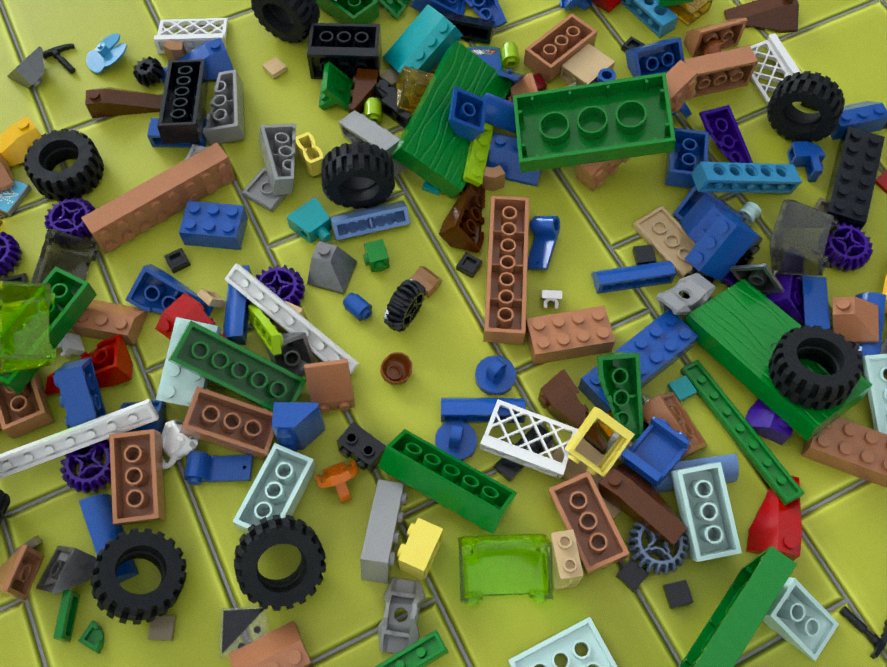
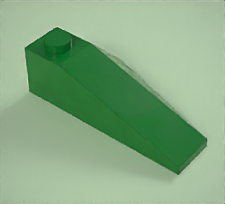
[597,351,644,440]

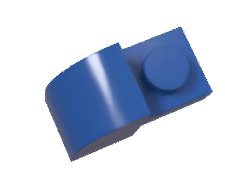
[787,141,826,182]

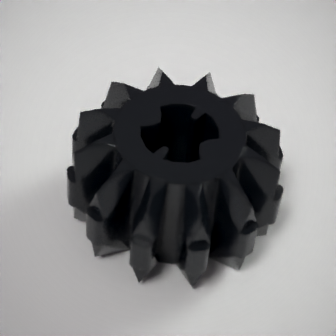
[133,56,165,88]

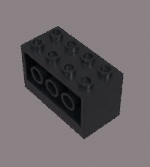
[307,23,382,81]

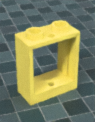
[564,407,635,477]

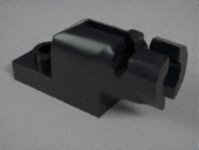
[374,79,412,129]

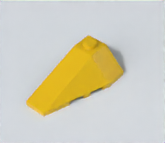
[0,116,41,168]

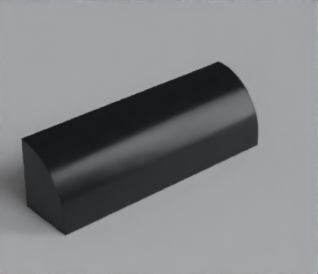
[437,10,495,44]

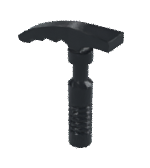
[43,44,76,74]
[839,606,887,659]

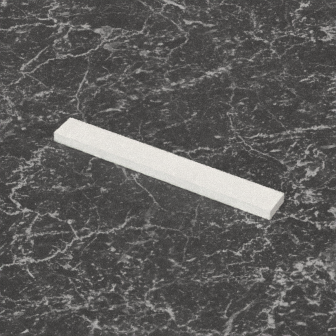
[224,263,360,374]
[0,399,159,479]

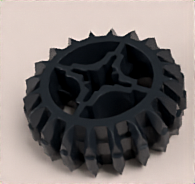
[384,279,426,332]

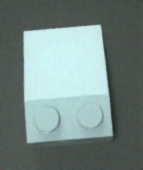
[762,577,839,661]

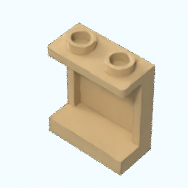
[560,43,615,85]
[545,529,584,591]

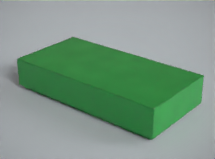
[53,590,80,642]

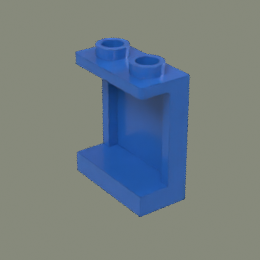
[621,416,690,488]

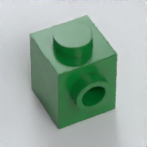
[363,239,390,272]

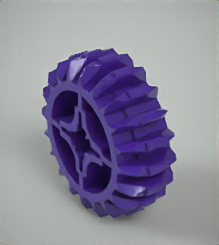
[44,196,96,246]
[817,222,873,272]
[0,231,22,277]
[256,264,305,305]
[60,439,111,494]

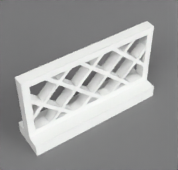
[154,18,229,54]
[750,33,801,105]
[479,399,578,480]

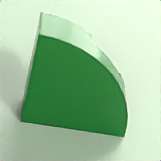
[78,620,104,654]

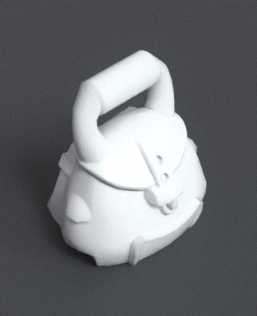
[161,420,199,470]

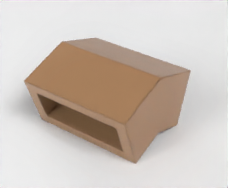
[163,39,187,61]
[483,165,506,191]
[410,266,443,298]

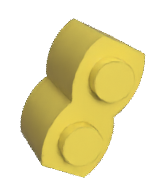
[296,132,324,177]

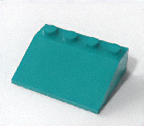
[383,4,463,88]

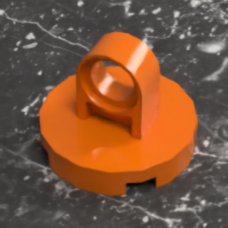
[315,461,359,503]

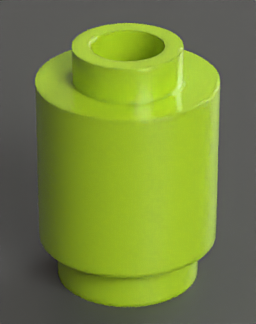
[501,41,520,68]
[364,97,382,124]

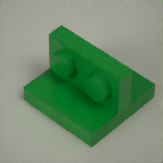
[319,62,353,111]

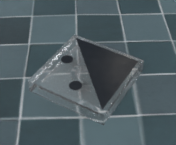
[219,606,269,658]

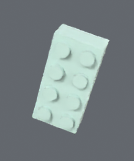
[156,317,221,407]
[233,443,317,546]
[670,462,742,562]

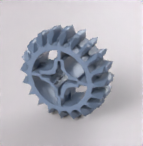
[627,522,689,575]

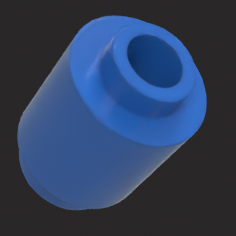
[343,293,372,321]

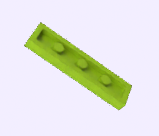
[462,123,494,187]
[248,304,284,355]

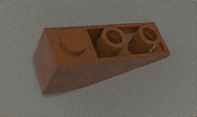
[348,68,379,114]

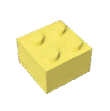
[397,518,443,581]

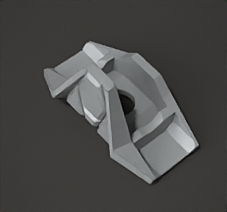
[656,273,716,317]
[378,577,426,653]

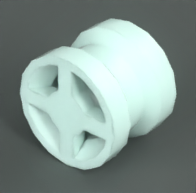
[738,202,761,226]

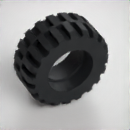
[251,0,320,43]
[767,71,845,142]
[24,129,104,201]
[321,142,395,209]
[768,325,863,410]
[234,514,326,611]
[91,528,187,625]

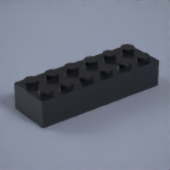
[157,59,209,144]
[820,126,885,231]

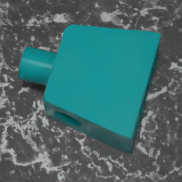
[287,197,332,243]

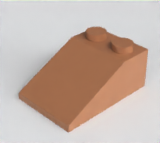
[304,359,355,414]

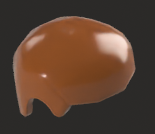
[703,39,724,55]
[380,352,412,385]

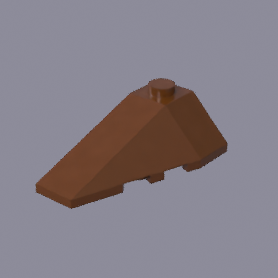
[724,0,799,33]
[85,87,163,118]
[439,183,485,253]
[538,369,608,455]
[599,464,687,547]

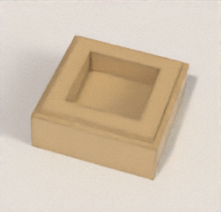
[262,57,287,79]
[197,289,226,308]

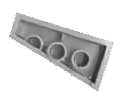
[203,69,245,145]
[338,110,407,177]
[259,124,296,195]
[360,479,407,584]

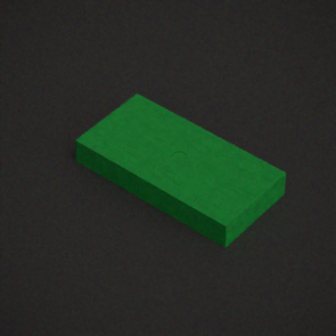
[391,40,513,198]
[513,72,676,173]
[685,278,873,441]
[679,546,797,667]

